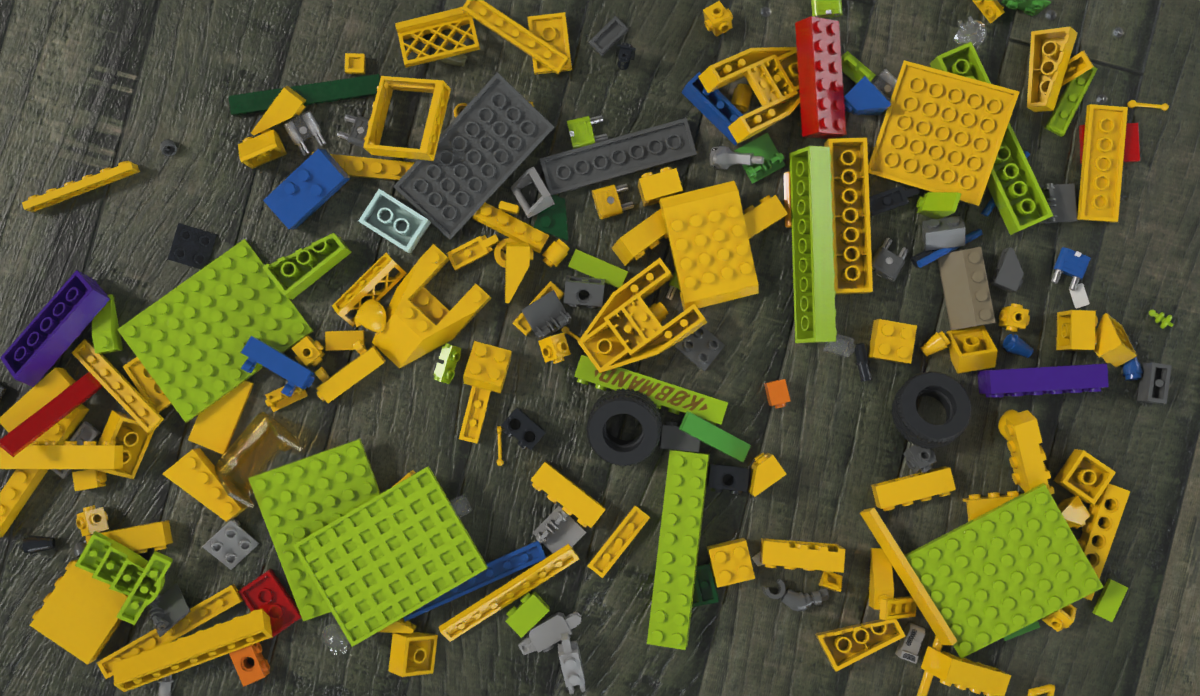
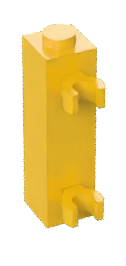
[314,339,386,403]

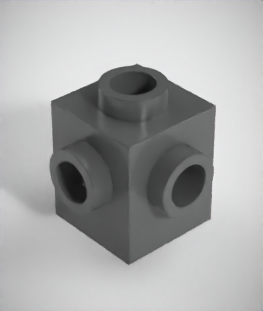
[903,445,937,474]

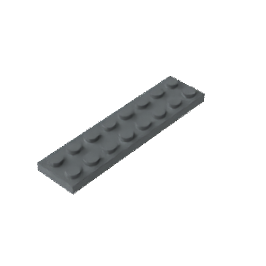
[540,118,697,196]

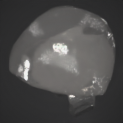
[953,16,987,46]
[322,623,350,655]

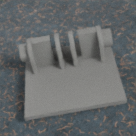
[532,506,586,553]
[202,519,259,570]

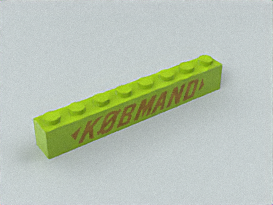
[574,355,728,426]

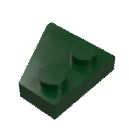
[533,195,568,242]
[692,563,720,607]

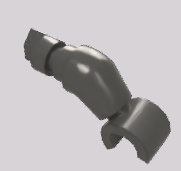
[762,579,829,611]

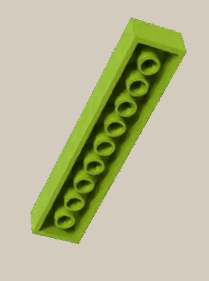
[930,42,1053,235]
[789,146,837,343]
[647,449,710,650]

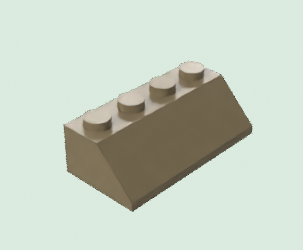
[937,247,996,330]

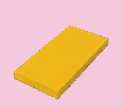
[188,380,254,455]

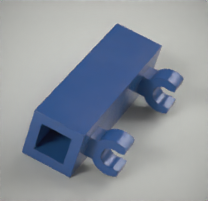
[241,336,315,397]

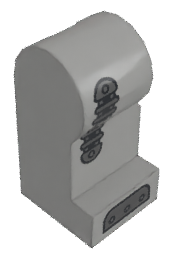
[895,622,925,664]

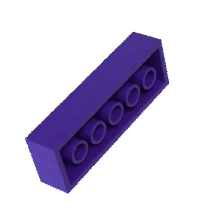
[0,270,110,387]
[977,364,1109,397]

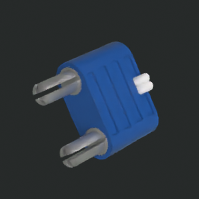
[1051,247,1091,291]

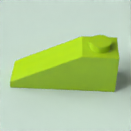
[916,192,961,219]
[92,294,123,354]

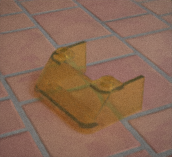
[215,412,303,509]

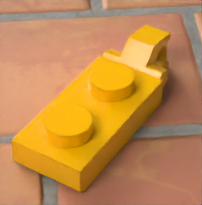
[446,234,500,271]

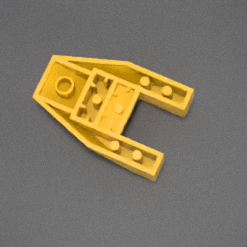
[698,47,800,144]
[372,244,491,369]
[578,258,707,373]

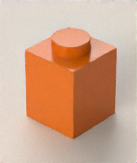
[764,379,791,409]

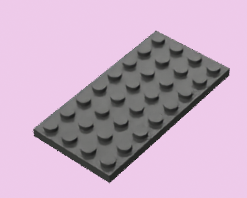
[393,72,555,240]

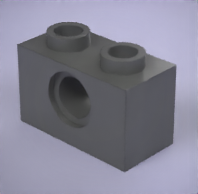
[564,275,605,308]

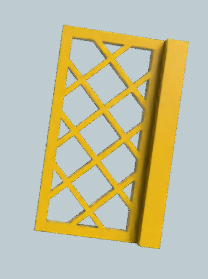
[395,7,480,68]

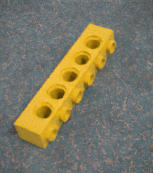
[1078,484,1130,601]

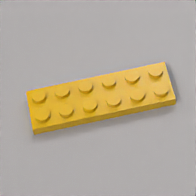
[1077,104,1128,223]

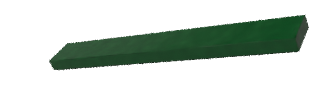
[228,74,381,116]

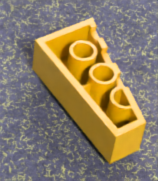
[1027,27,1078,112]
[612,209,668,266]
[1004,410,1055,495]
[163,448,248,522]
[760,538,845,573]
[815,619,905,672]
[921,646,1011,696]

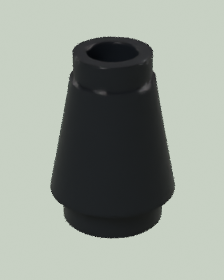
[23,535,55,555]

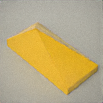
[1061,50,1094,87]

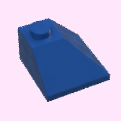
[844,76,891,115]

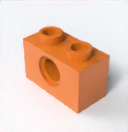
[229,642,270,687]

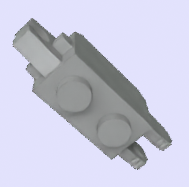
[518,611,582,655]
[558,632,586,694]

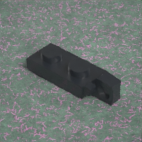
[869,185,920,217]

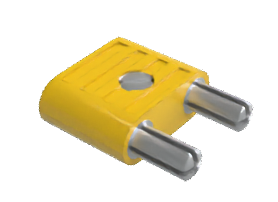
[592,184,634,219]

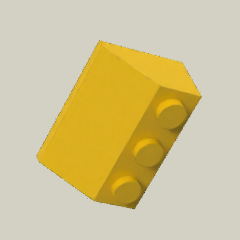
[96,410,154,479]

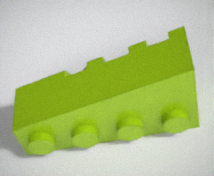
[262,233,352,300]

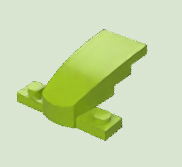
[75,531,173,625]

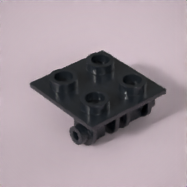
[167,223,217,269]

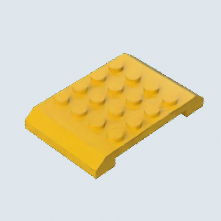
[659,181,759,311]

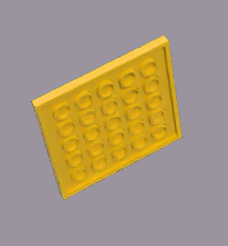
[868,60,1019,206]

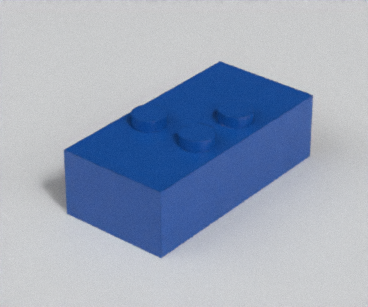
[263,148,351,230]

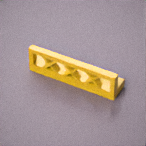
[332,253,407,327]

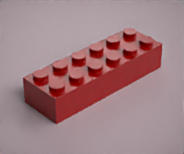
[795,16,846,139]

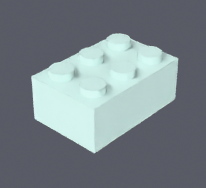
[358,189,431,255]

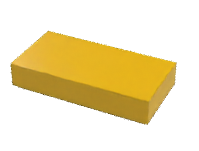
[325,330,365,351]

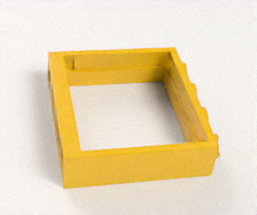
[363,76,451,161]

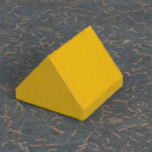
[819,572,842,592]

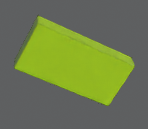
[1092,578,1128,622]

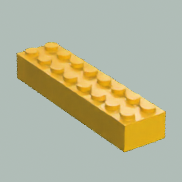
[824,138,873,294]

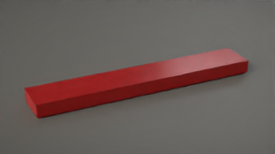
[0,372,103,457]

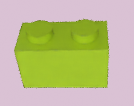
[505,591,550,638]

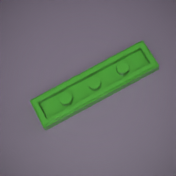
[679,412,751,462]

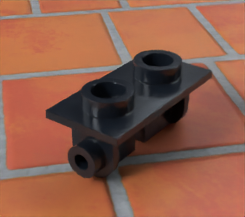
[616,43,636,70]

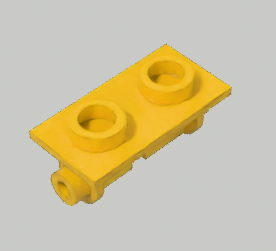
[972,0,1005,24]
[265,386,308,412]

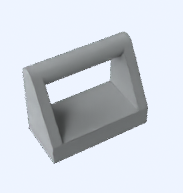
[511,166,555,218]

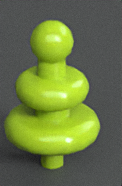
[1149,310,1174,329]

